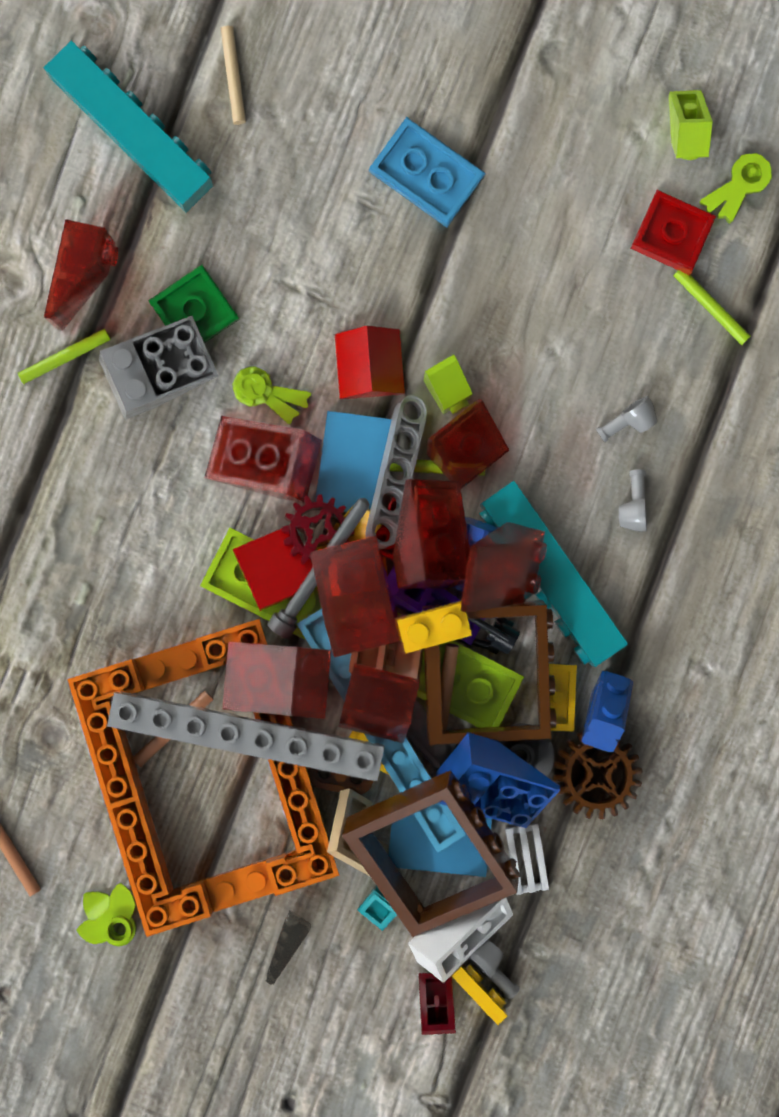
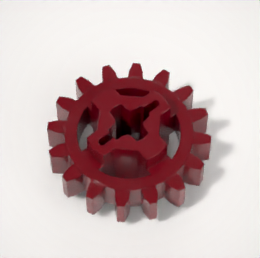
[282,494,355,565]

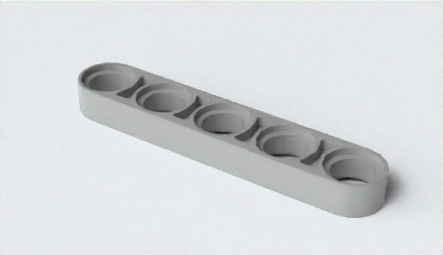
[366,395,427,550]

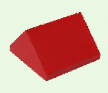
[335,326,405,400]

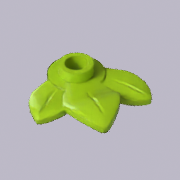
[76,883,136,946]

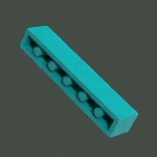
[43,40,213,213]
[479,481,628,667]

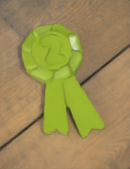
[699,153,772,224]
[232,366,311,425]

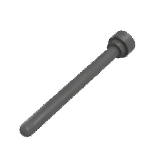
[267,498,369,639]

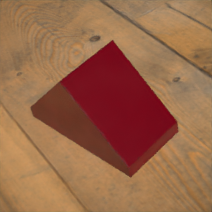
[419,973,456,1035]

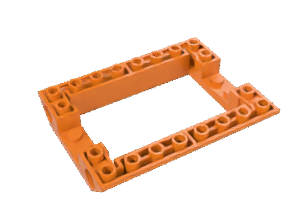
[67,619,340,937]

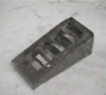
[266,910,311,985]

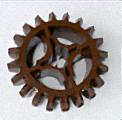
[552,732,643,819]

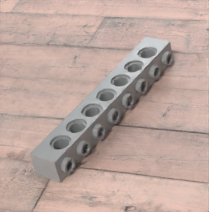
[107,691,384,781]

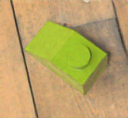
[669,90,713,160]
[423,354,473,415]

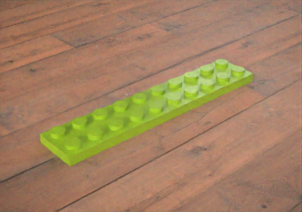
[200,528,524,728]

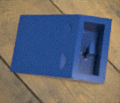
[436,732,560,828]

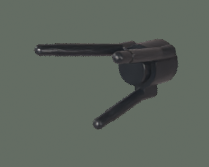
[456,593,520,655]

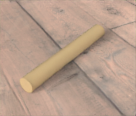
[220,25,246,125]

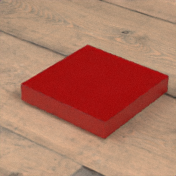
[630,190,716,275]
[233,528,321,611]

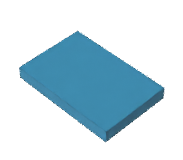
[369,117,486,228]
[315,411,392,513]
[388,814,492,877]

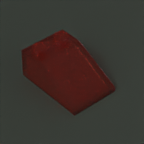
[44,219,118,331]
[204,416,322,503]
[393,479,475,589]
[460,522,547,613]
[310,535,401,657]
[222,642,331,719]

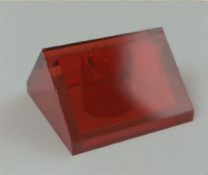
[427,399,509,490]
[338,663,420,743]

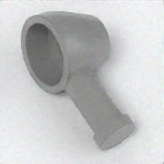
[596,396,657,443]
[619,469,647,532]
[469,940,520,1000]

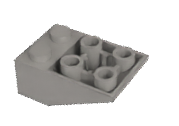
[99,316,218,420]

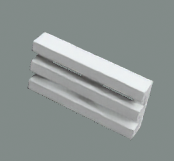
[505,823,549,895]

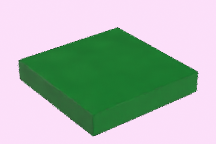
[148,265,240,343]

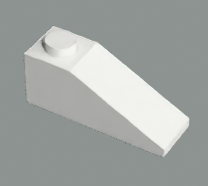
[408,898,513,983]

